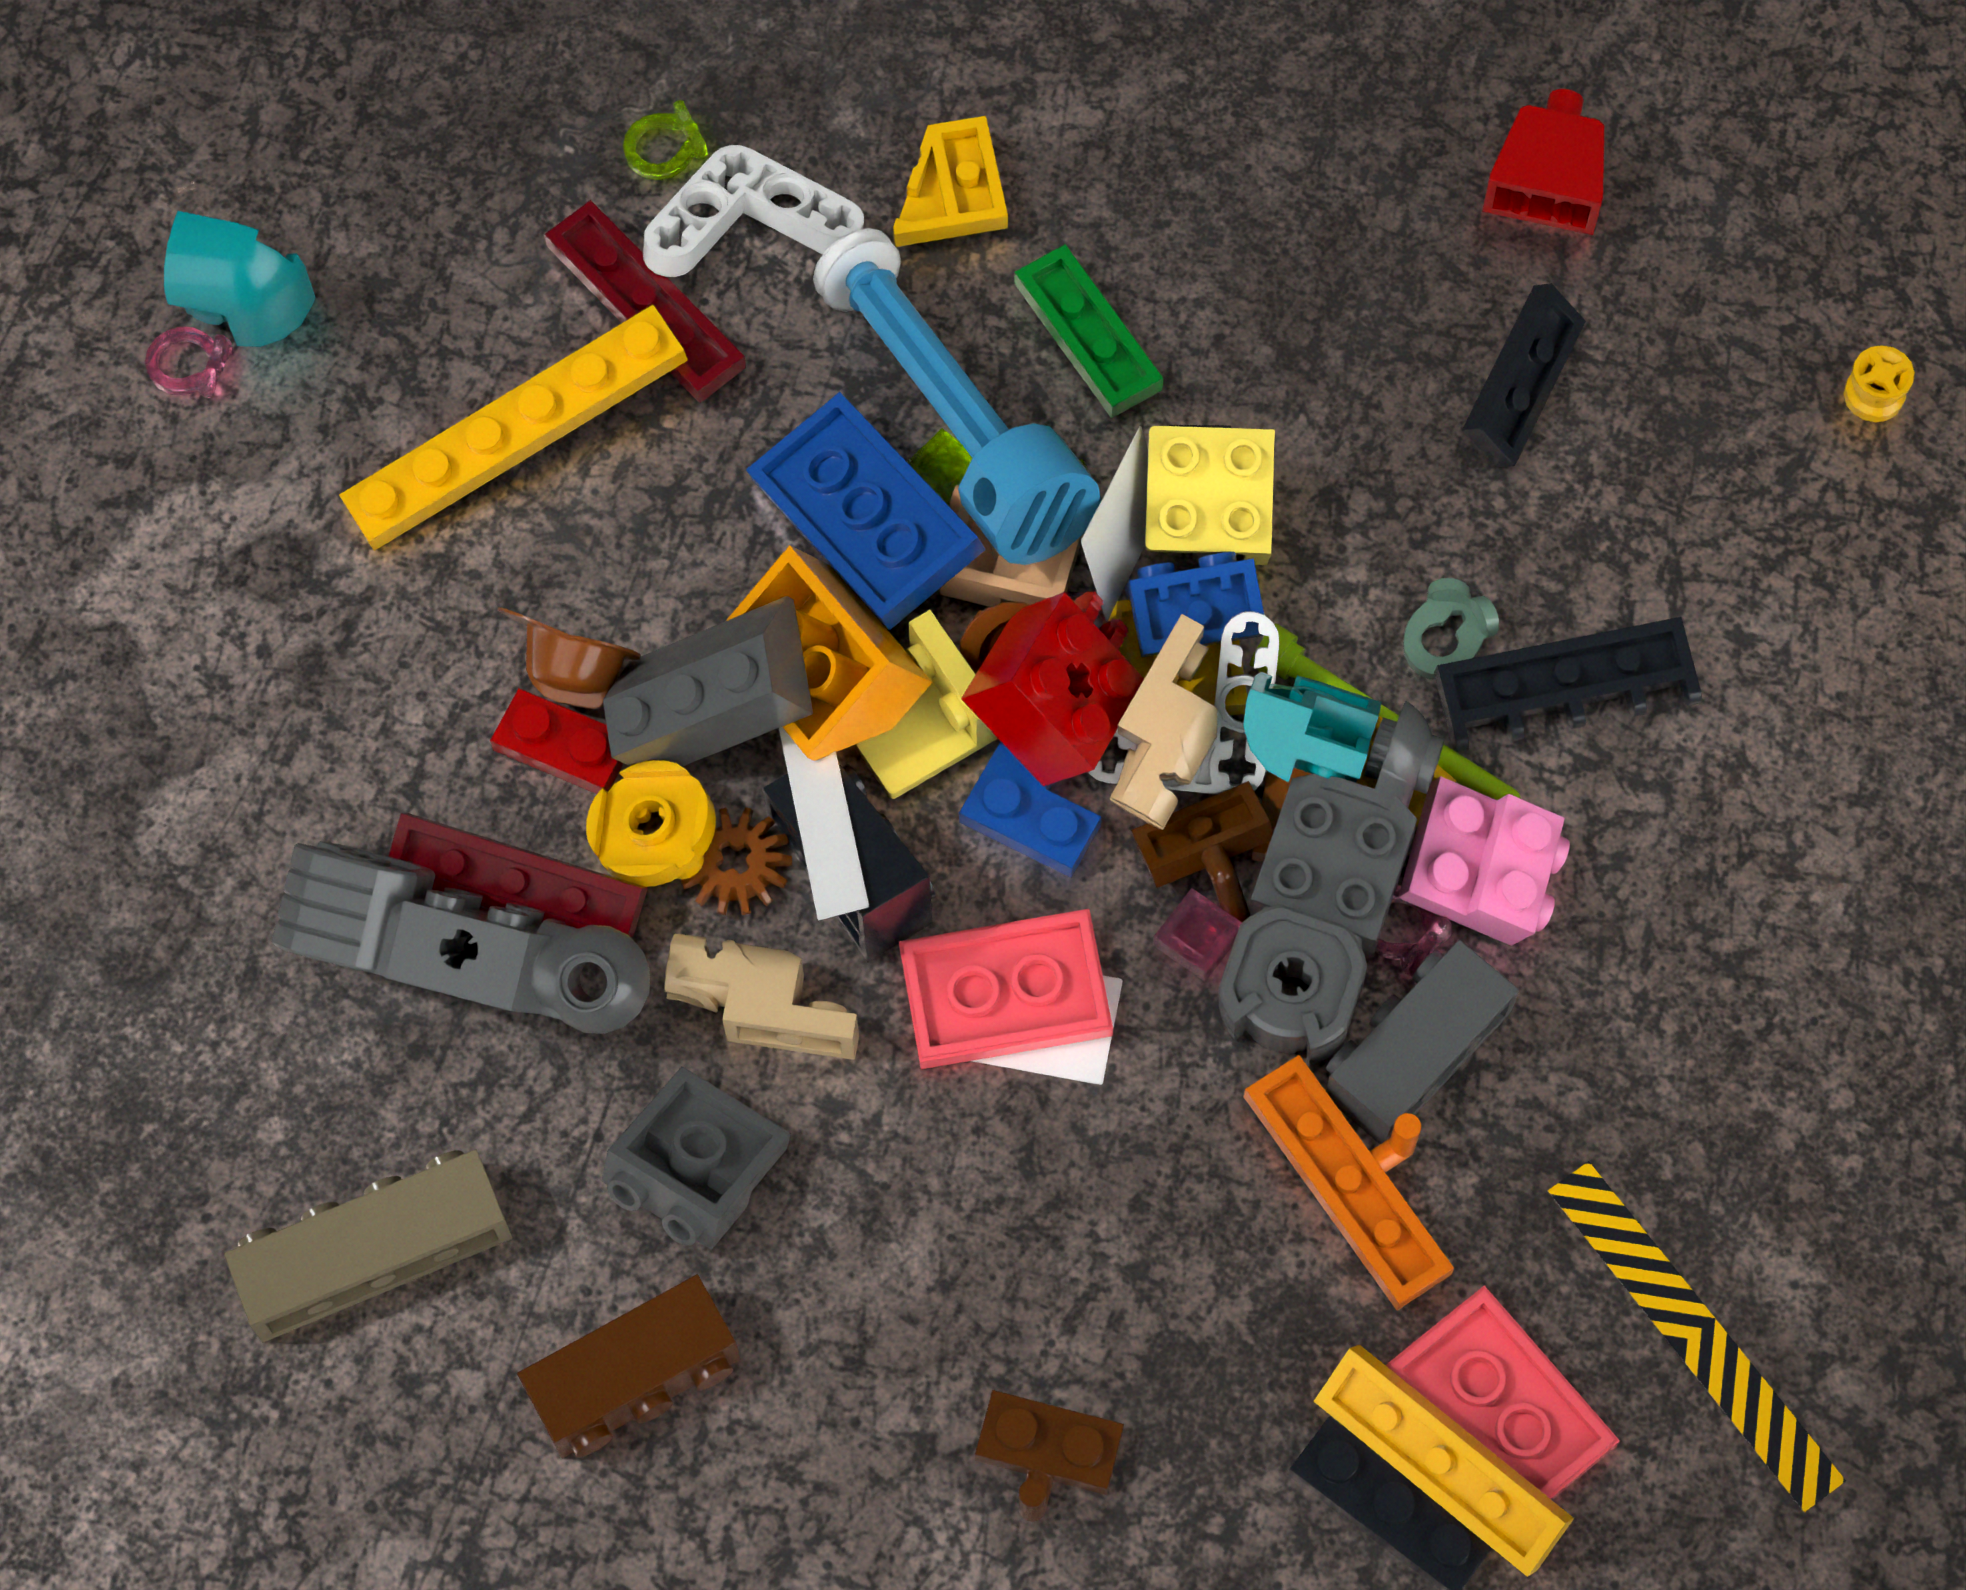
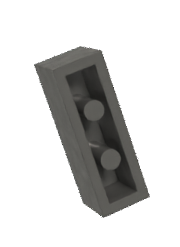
[1326,939,1520,1144]

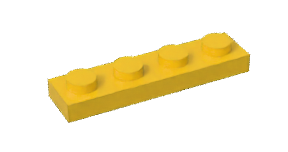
[1314,1344,1574,1577]

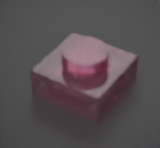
[1153,888,1242,982]

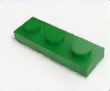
[1014,244,1163,419]

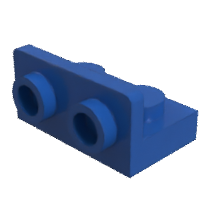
[1125,552,1265,658]

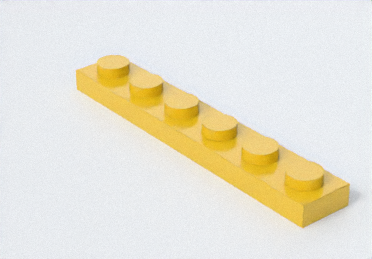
[339,305,688,551]

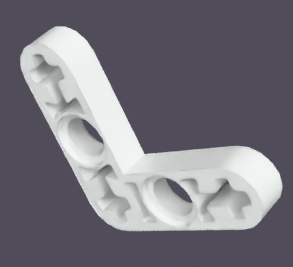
[643,145,864,277]
[1088,611,1279,794]

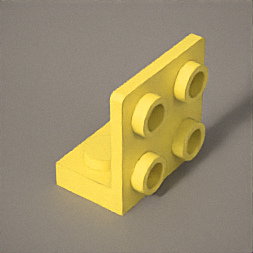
[1145,426,1275,565]
[854,610,998,799]

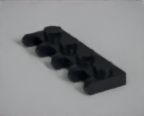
[1434,617,1702,752]

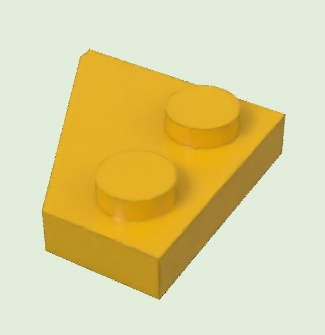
[893,116,1008,247]

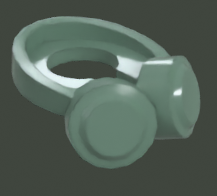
[1403,578,1499,679]

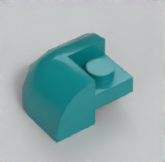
[164,211,315,347]
[1243,672,1382,783]

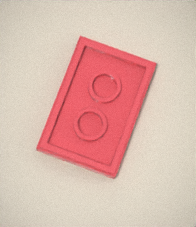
[898,909,1113,1069]
[1386,1285,1620,1500]

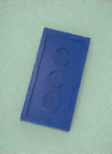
[746,392,986,630]

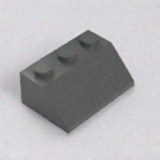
[603,596,813,766]

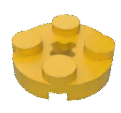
[586,760,716,887]

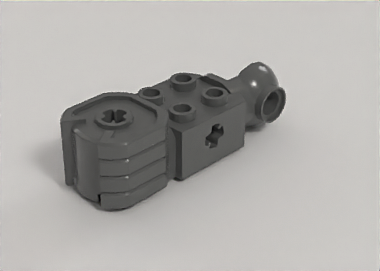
[1219,701,1445,1066]
[271,841,650,1034]

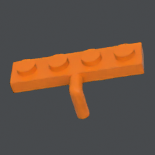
[1244,1055,1454,1311]

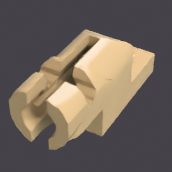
[1110,614,1217,830]
[665,934,859,1060]

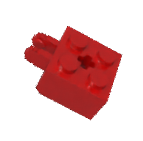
[961,591,1144,786]

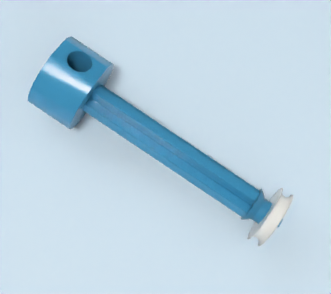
[813,228,1101,565]

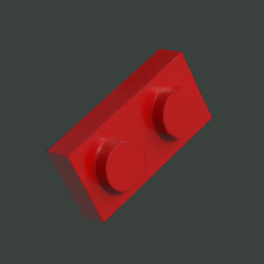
[490,688,624,794]

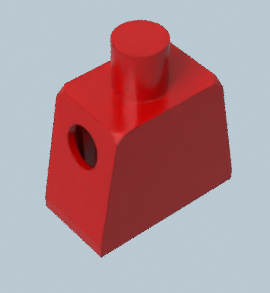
[1482,89,1605,235]

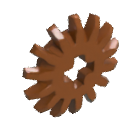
[681,807,792,916]

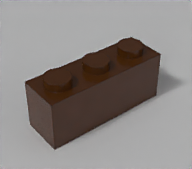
[517,1274,741,1459]

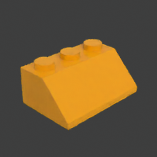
[726,545,933,761]

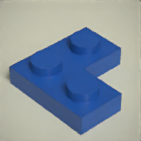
[959,741,1101,878]

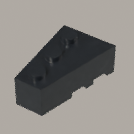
[763,763,936,963]

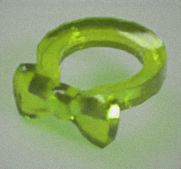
[623,100,708,180]

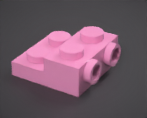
[1398,776,1570,946]

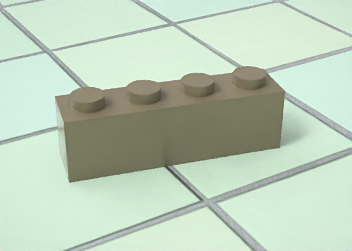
[223,1149,513,1343]

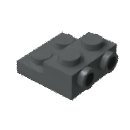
[601,1066,791,1250]

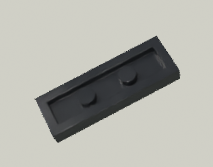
[1462,283,1586,467]
[1288,1416,1493,1590]

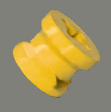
[1843,345,1915,423]

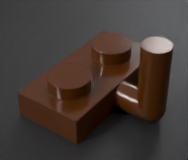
[1131,781,1273,928]
[975,1390,1124,1522]

